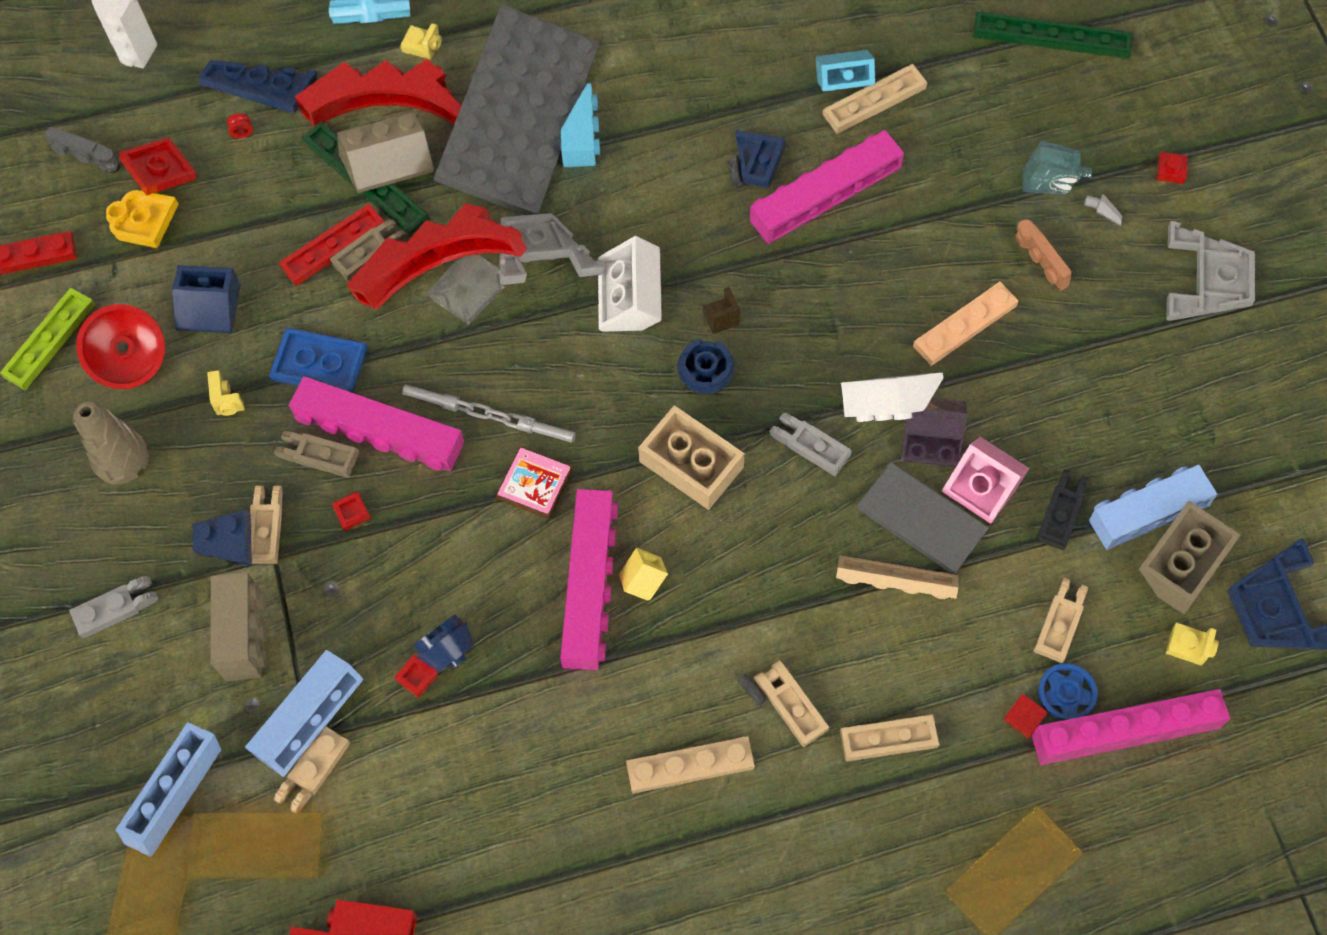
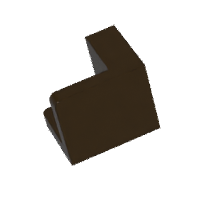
[703,287,740,334]

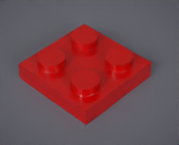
[120,137,196,196]

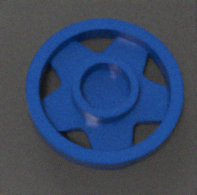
[1038,664,1097,721]

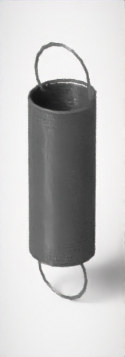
[728,153,742,192]
[734,669,770,711]

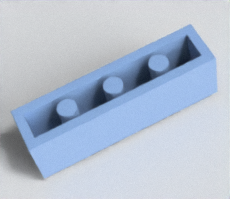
[1089,465,1217,551]
[245,650,364,777]
[116,722,221,857]

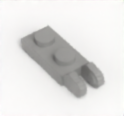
[769,413,852,477]
[69,576,158,639]

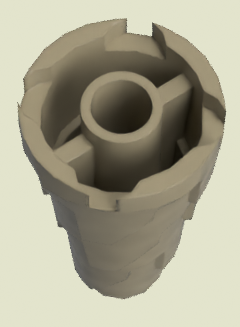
[73,401,149,485]

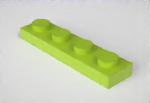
[0,287,95,391]

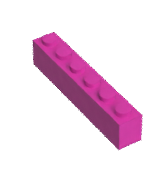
[750,130,904,244]
[289,376,464,472]
[560,489,618,670]
[1032,689,1230,765]

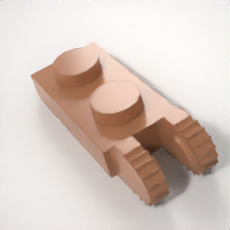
[1016,219,1072,291]

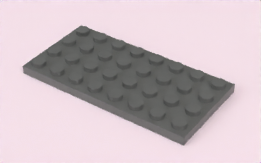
[433,4,599,215]

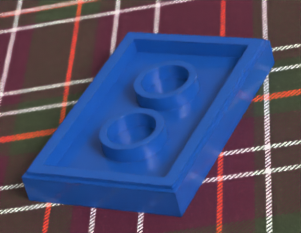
[269,327,368,393]

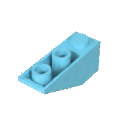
[561,84,600,167]

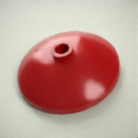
[76,304,165,389]

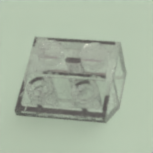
[426,255,505,325]

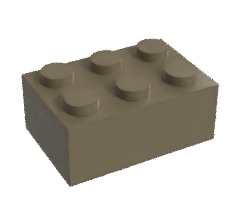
[210,572,267,681]

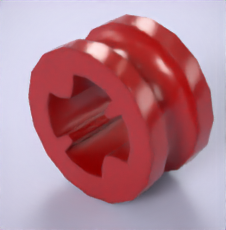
[226,113,253,139]

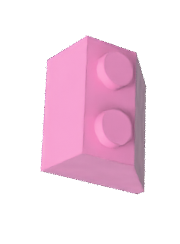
[941,437,1030,524]

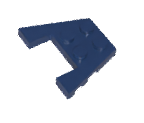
[1227,538,1327,650]

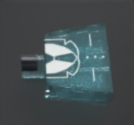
[1023,141,1092,195]

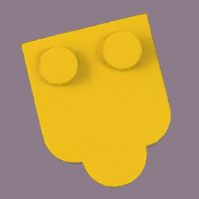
[106,190,179,248]

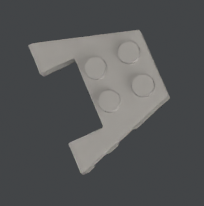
[499,213,604,285]
[1166,221,1255,321]

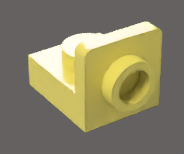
[401,23,442,60]
[207,370,245,415]
[1166,623,1219,666]

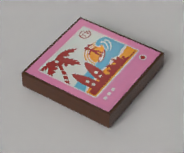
[495,446,573,520]

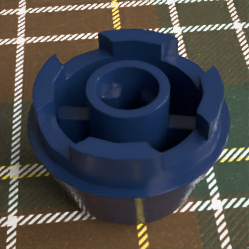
[677,339,735,395]
[413,614,474,672]

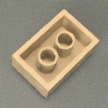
[638,405,745,510]

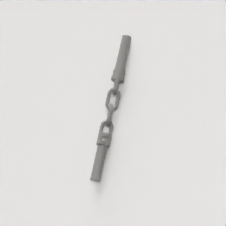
[402,384,576,443]

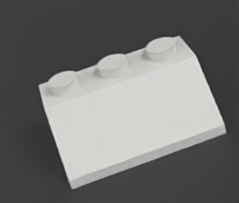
[91,0,157,69]
[598,236,662,332]
[841,373,943,422]

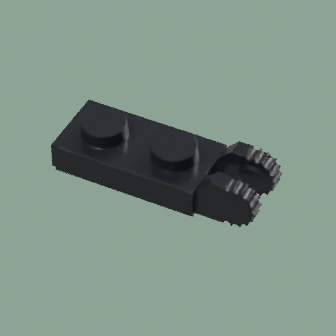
[1036,469,1088,551]

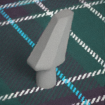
[1084,194,1122,227]

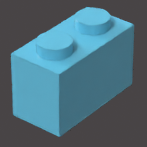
[816,50,875,91]

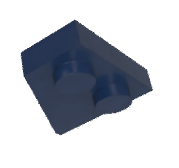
[735,130,786,188]
[193,510,252,567]

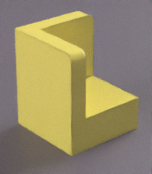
[619,548,668,601]

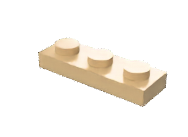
[840,715,939,762]

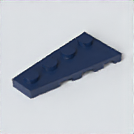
[198,60,318,114]

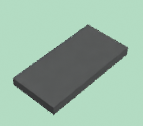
[857,462,989,574]

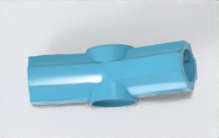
[329,0,410,24]

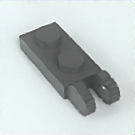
[45,126,120,173]

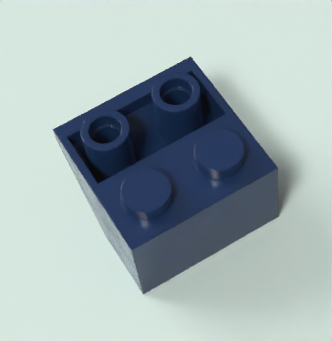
[172,265,241,333]

